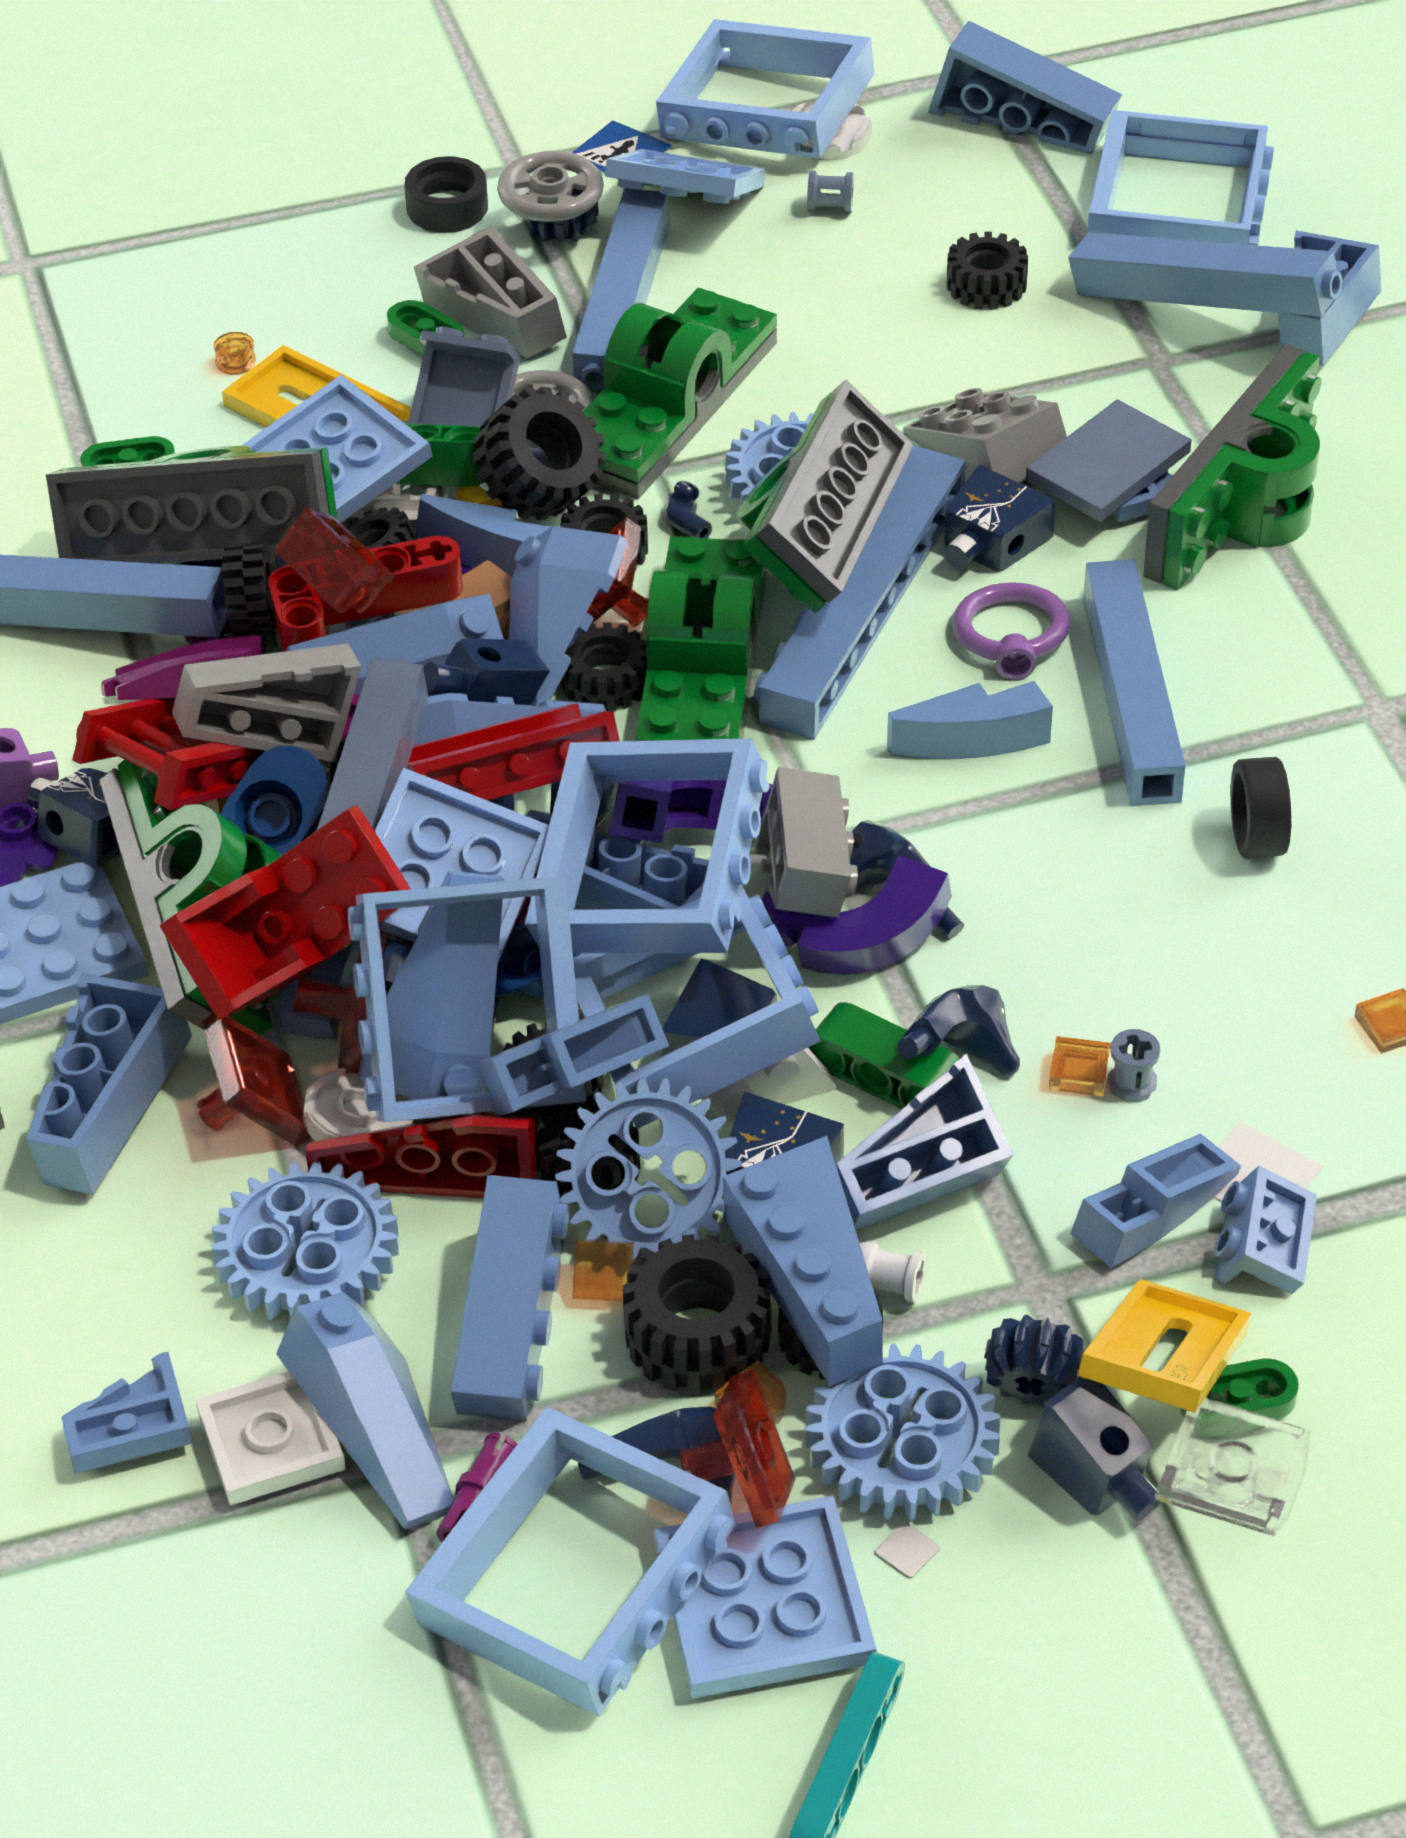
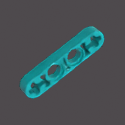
[789,1651,905,1838]

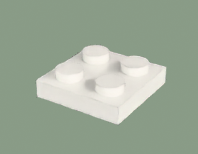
[195,1371,346,1506]

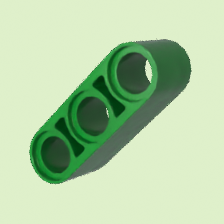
[395,423,486,487]
[808,1002,960,1110]

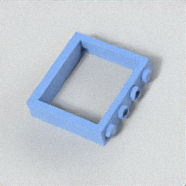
[656,19,875,159]
[1087,110,1274,245]
[525,738,770,953]
[348,876,586,1122]
[573,887,821,1129]
[405,1406,736,1717]

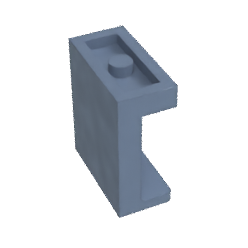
[401,327,520,427]

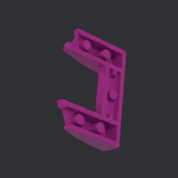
[101,632,266,700]

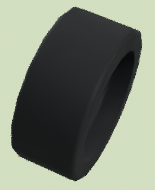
[404,156,488,232]
[1230,756,1292,859]

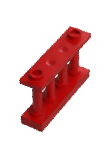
[72,698,265,810]
[406,703,620,801]

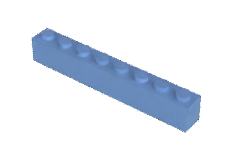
[754,446,966,740]

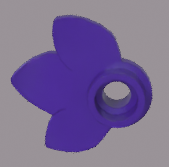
[0,803,58,887]

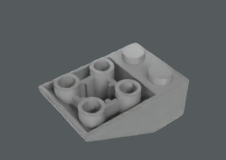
[903,388,1067,483]

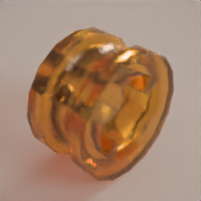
[213,332,257,375]

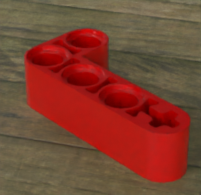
[268,536,463,652]

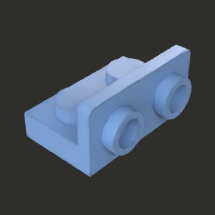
[1214,1165,1317,1295]

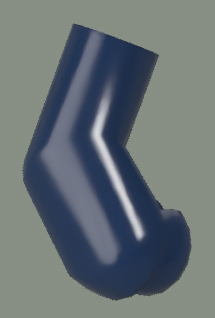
[665,480,712,538]

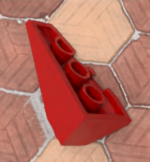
[305,1111,540,1199]

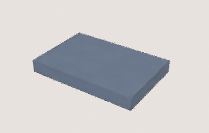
[1026,399,1192,522]

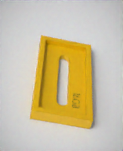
[222,345,412,428]
[1078,1279,1252,1413]

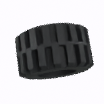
[472,386,606,521]
[623,1234,771,1394]

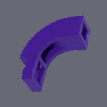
[609,779,772,844]
[761,855,952,975]

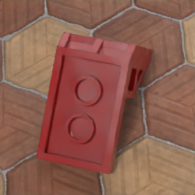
[159,805,411,1020]

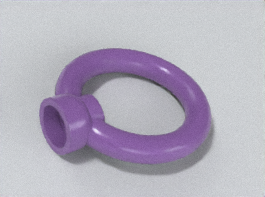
[952,582,1071,680]

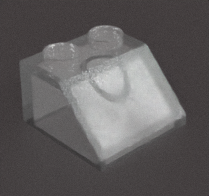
[1155,1398,1311,1537]

